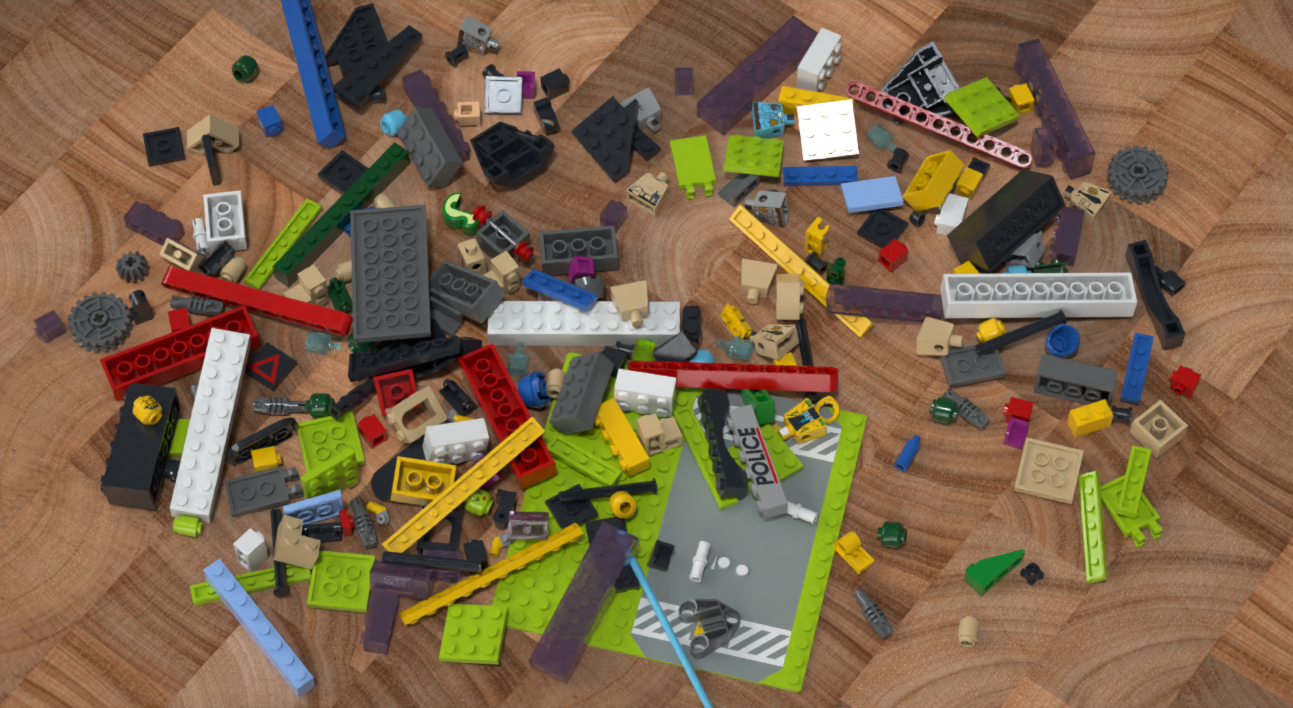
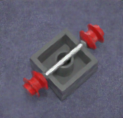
[472,205,534,262]

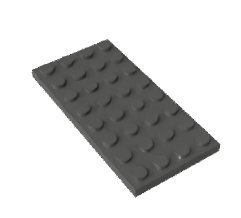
[350,204,431,343]

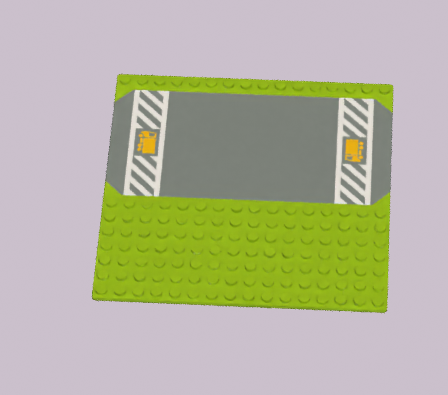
[491,352,867,693]

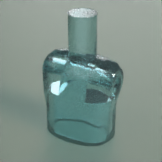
[865,123,898,153]
[305,331,342,355]
[717,336,754,361]
[507,342,530,377]

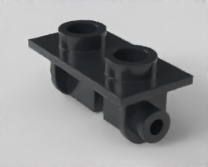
[198,240,236,277]
[439,379,478,416]
[302,521,342,542]

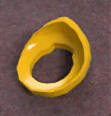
[815,396,840,424]

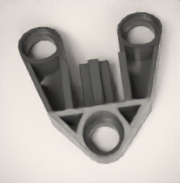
[678,599,741,659]

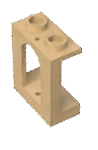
[385,385,448,443]

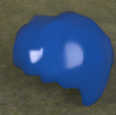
[1046,324,1080,359]

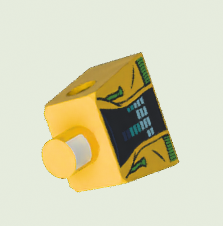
[778,398,827,444]

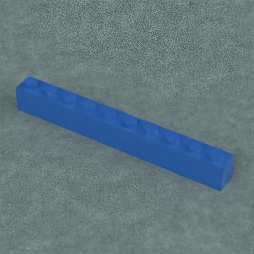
[281,0,346,148]

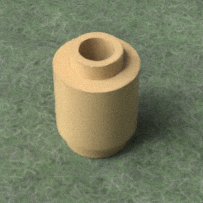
[373,193,397,209]
[220,256,246,283]
[335,260,352,282]
[546,369,566,399]
[957,616,980,648]

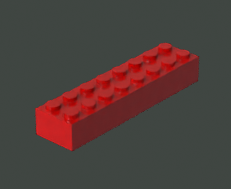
[100,305,261,401]
[458,343,557,490]

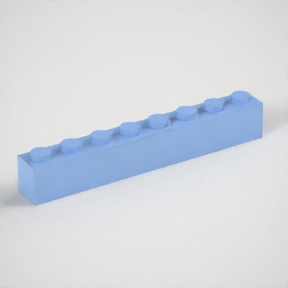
[203,559,315,698]

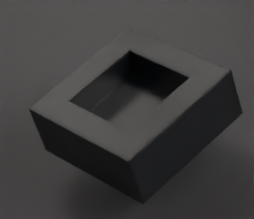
[968,157,990,181]

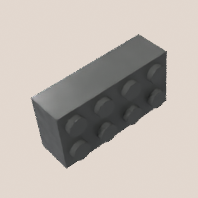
[397,107,463,188]
[539,226,618,275]
[429,260,505,323]
[549,352,614,435]
[1033,354,1118,407]

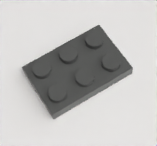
[939,345,1006,388]

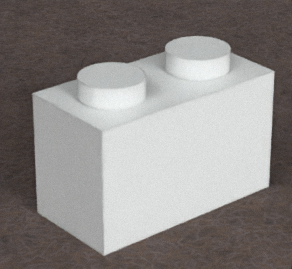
[934,193,968,236]
[233,528,269,572]

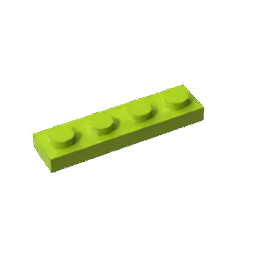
[547,434,622,486]
[1117,445,1152,517]

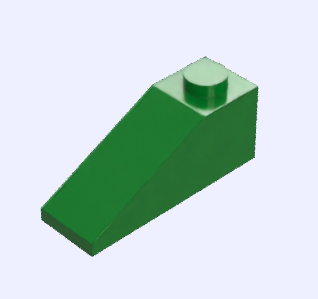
[739,389,775,425]
[964,549,1025,596]

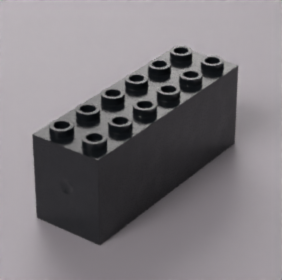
[947,169,1066,273]
[100,383,182,510]

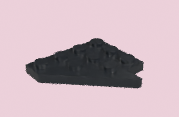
[571,96,639,183]

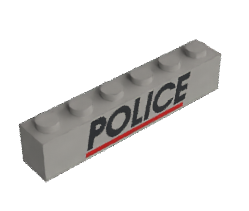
[726,405,788,519]

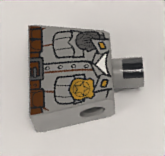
[456,15,500,55]
[745,190,790,229]

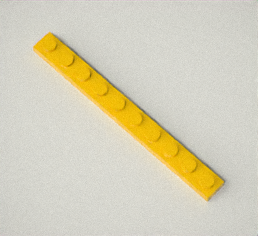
[729,205,874,338]
[382,417,545,553]
[398,523,583,625]

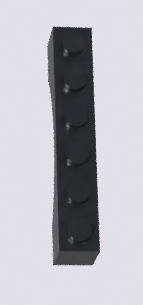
[1125,240,1185,350]
[697,388,749,498]

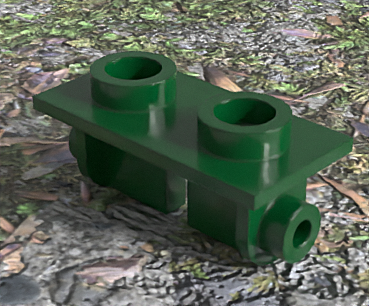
[826,257,846,291]
[1027,259,1068,273]
[327,277,353,314]

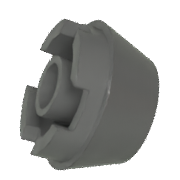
[569,275,605,301]

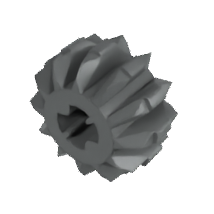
[116,251,149,283]

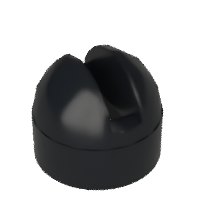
[909,211,926,227]

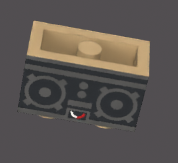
[159,238,207,273]

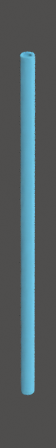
[616,532,714,708]

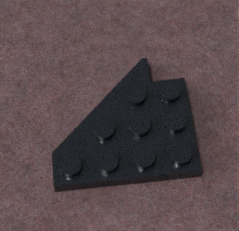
[325,3,388,77]

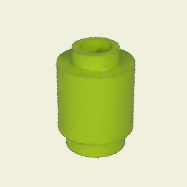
[173,515,204,537]

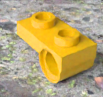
[833,531,875,574]

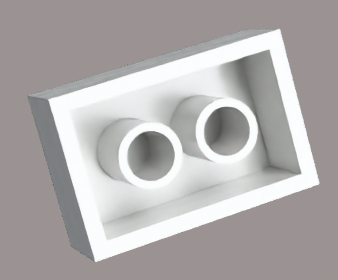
[796,28,843,92]
[203,190,247,254]
[614,369,676,417]
[423,418,489,464]

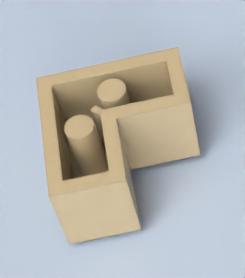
[187,115,239,155]
[483,251,520,295]
[283,264,329,306]
[776,274,804,320]
[637,413,682,456]
[273,515,320,570]

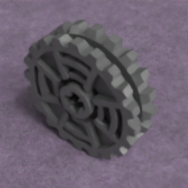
[1106,145,1169,205]
[68,292,132,354]

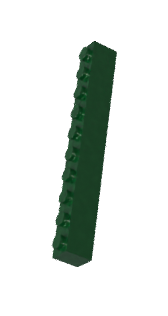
[272,142,410,288]

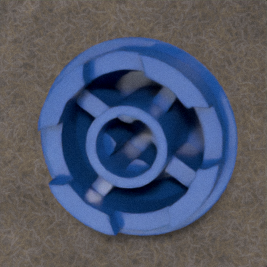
[518,371,551,409]

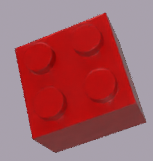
[373,369,420,415]

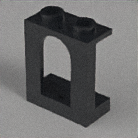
[416,506,463,559]

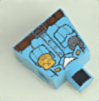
[752,102,795,139]

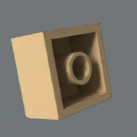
[1130,400,1188,459]

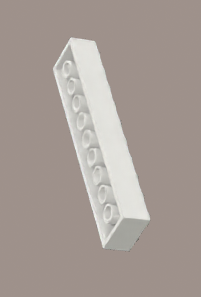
[940,273,1137,318]
[488,301,680,346]
[170,328,251,523]

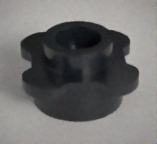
[1020,563,1044,585]

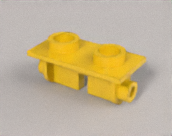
[720,303,753,344]

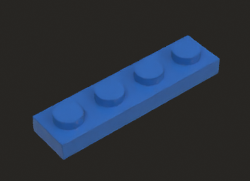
[783,166,858,187]
[523,269,598,312]
[1120,332,1154,405]

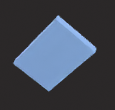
[841,176,903,213]
[283,490,345,525]

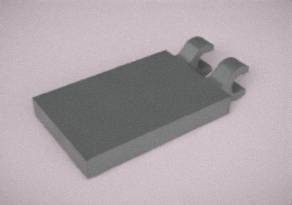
[224,466,303,518]

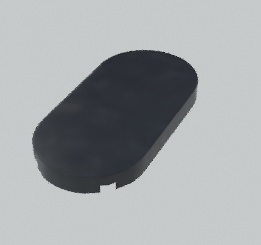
[226,417,299,464]
[371,442,426,502]

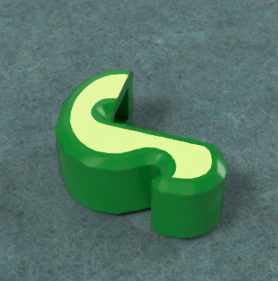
[442,192,480,236]

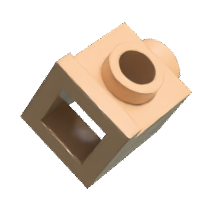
[454,101,481,127]

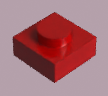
[339,509,355,537]

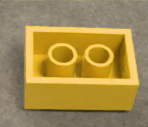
[903,150,965,211]
[390,456,456,506]

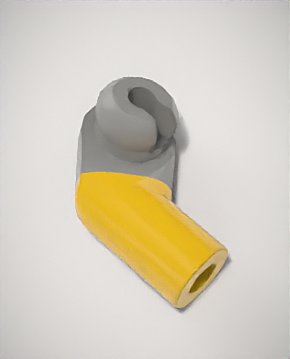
[446,409,474,423]
[366,501,389,525]
[489,533,514,558]

